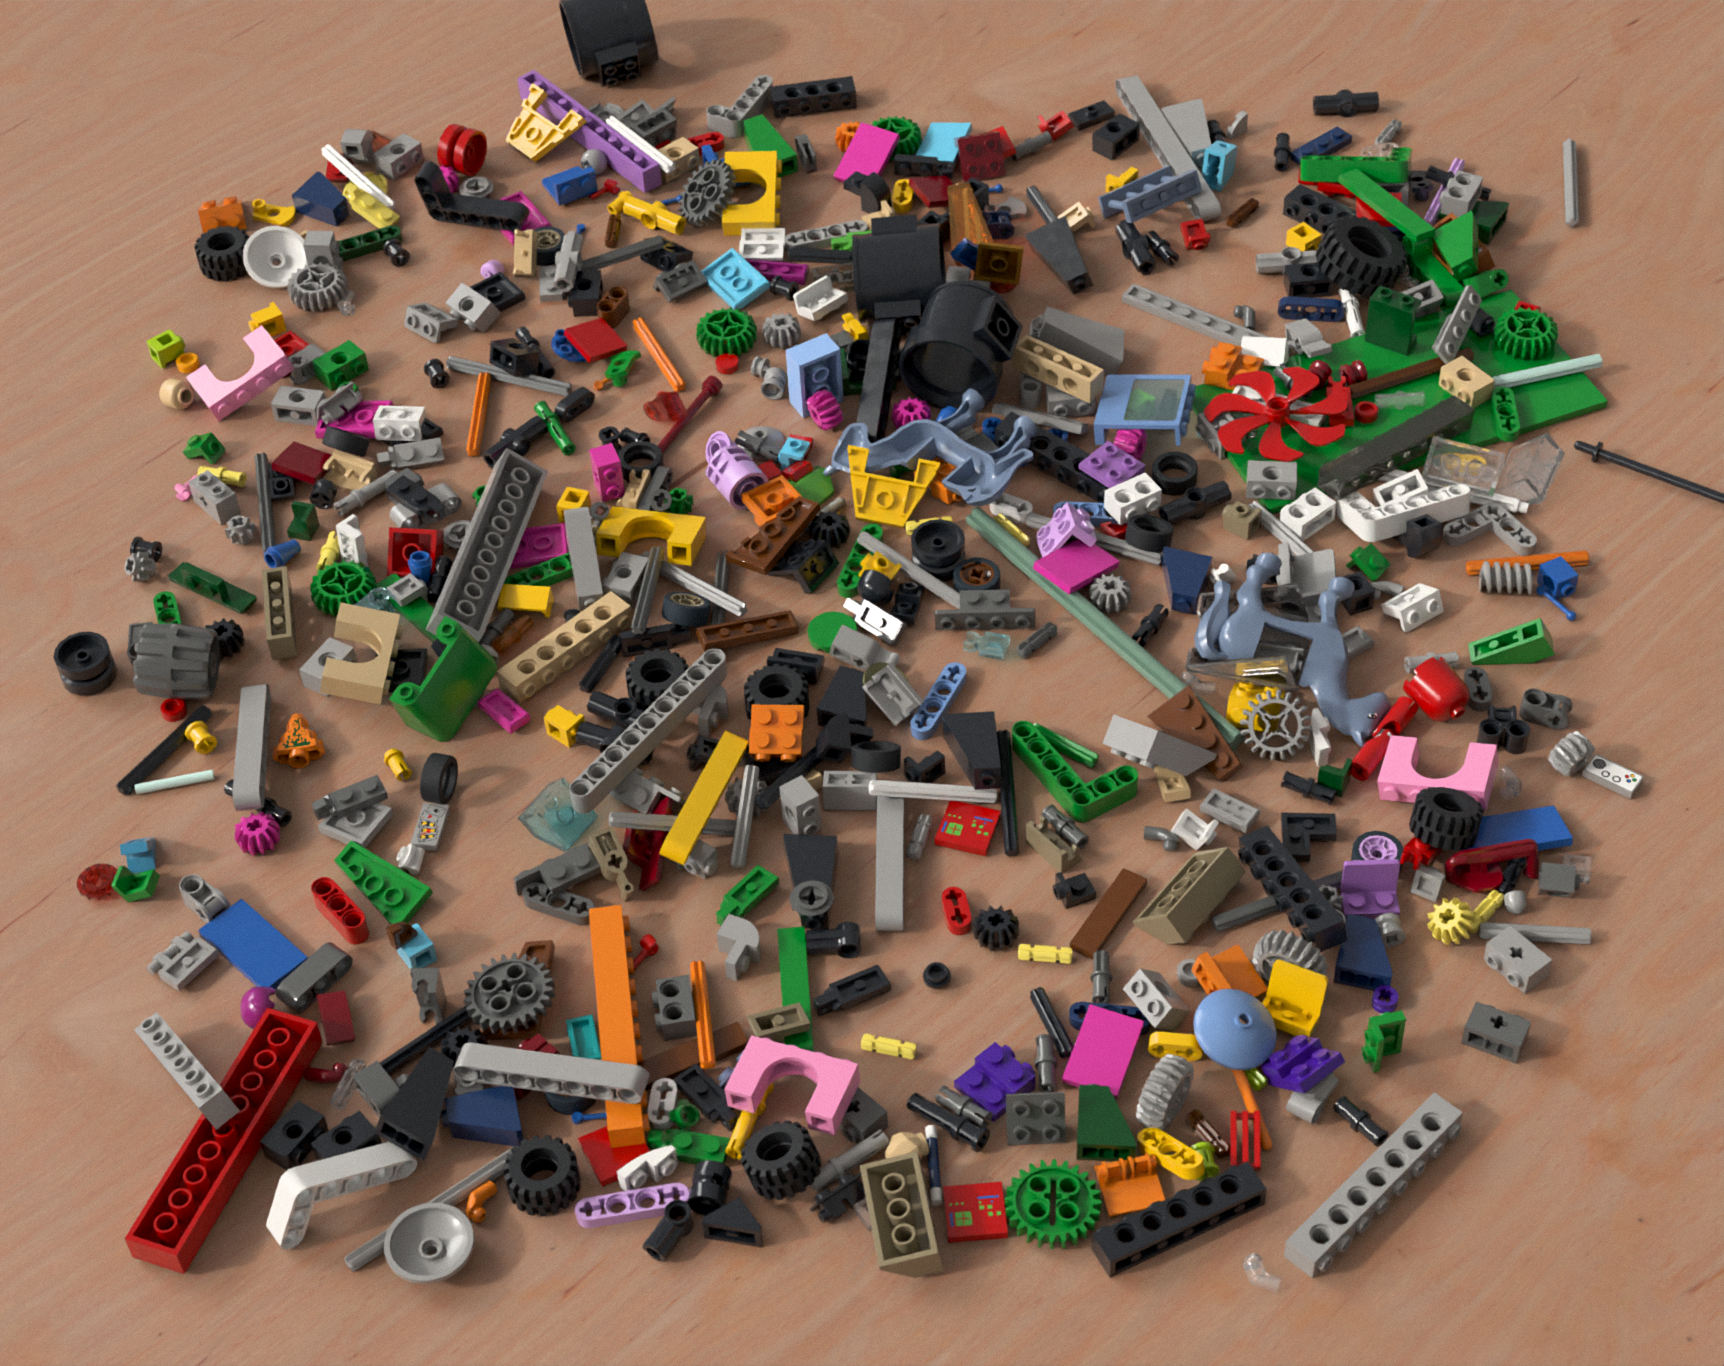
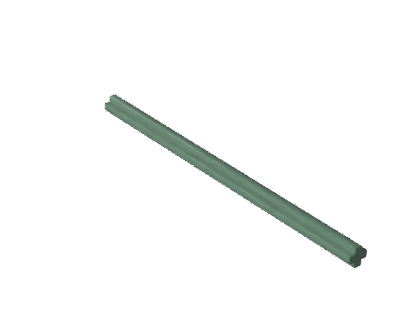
[966,507,1245,751]

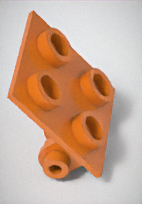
[1094,1153,1165,1217]

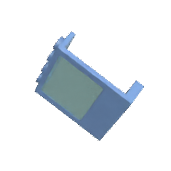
[1094,375,1196,446]

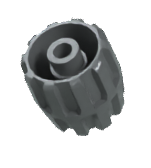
[133,624,220,699]

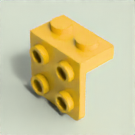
[1226,680,1286,733]
[1262,959,1328,1037]

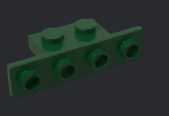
[168,562,257,614]

